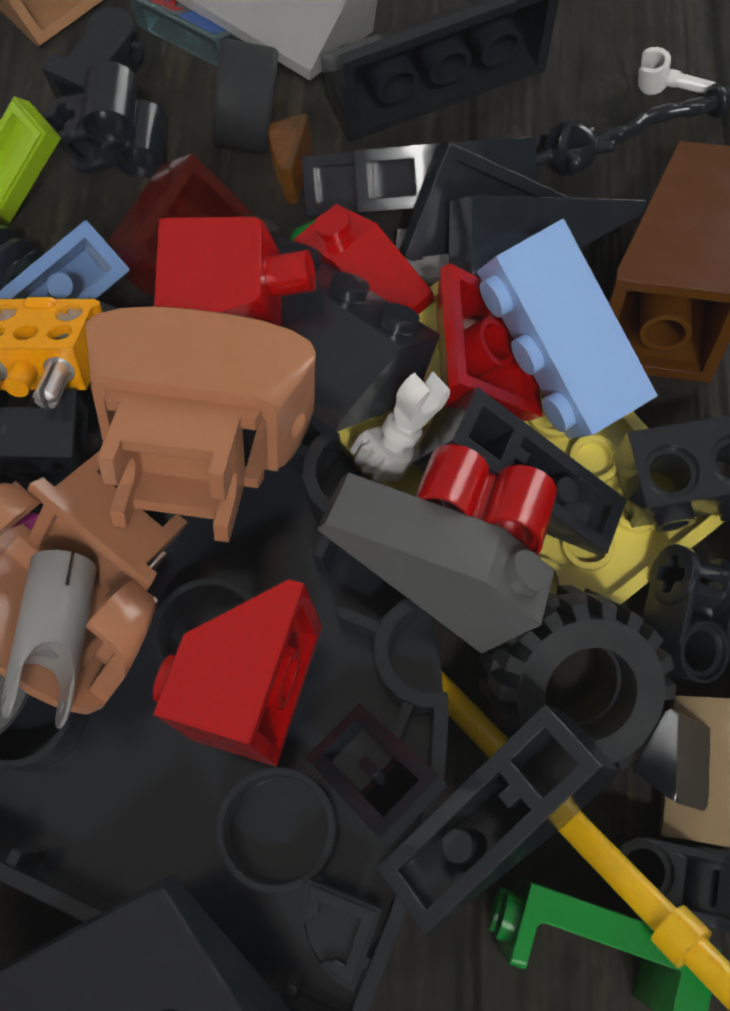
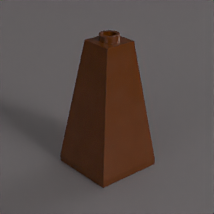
[608,141,730,383]

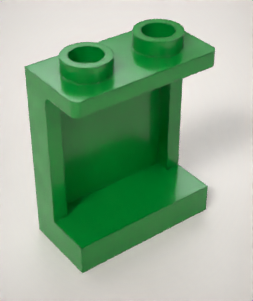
[488,875,721,1011]

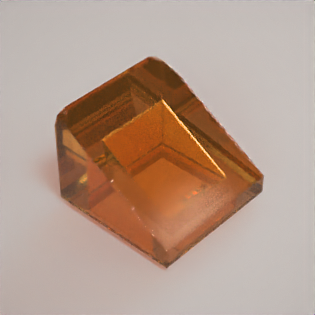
[267,114,312,205]

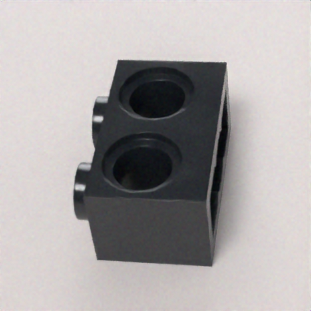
[613,415,730,532]

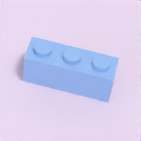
[477,218,658,439]

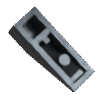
[317,473,554,654]

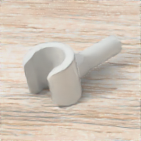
[637,47,715,95]

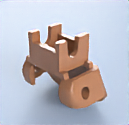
[85,306,316,542]
[0,451,187,715]

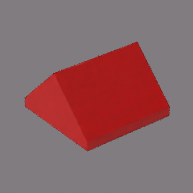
[436,263,543,421]

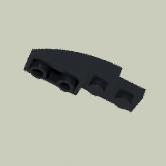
[301,136,537,216]

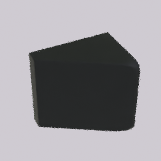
[632,709,710,811]

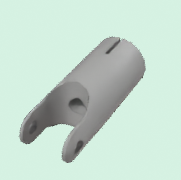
[1,550,97,729]

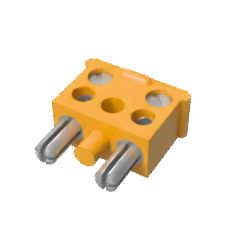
[0,297,103,409]

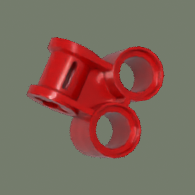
[415,444,557,555]

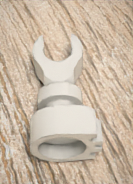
[350,371,450,482]

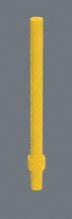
[442,671,730,1011]

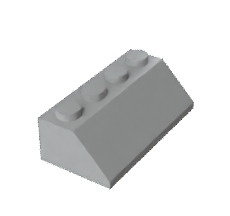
[175,0,378,80]

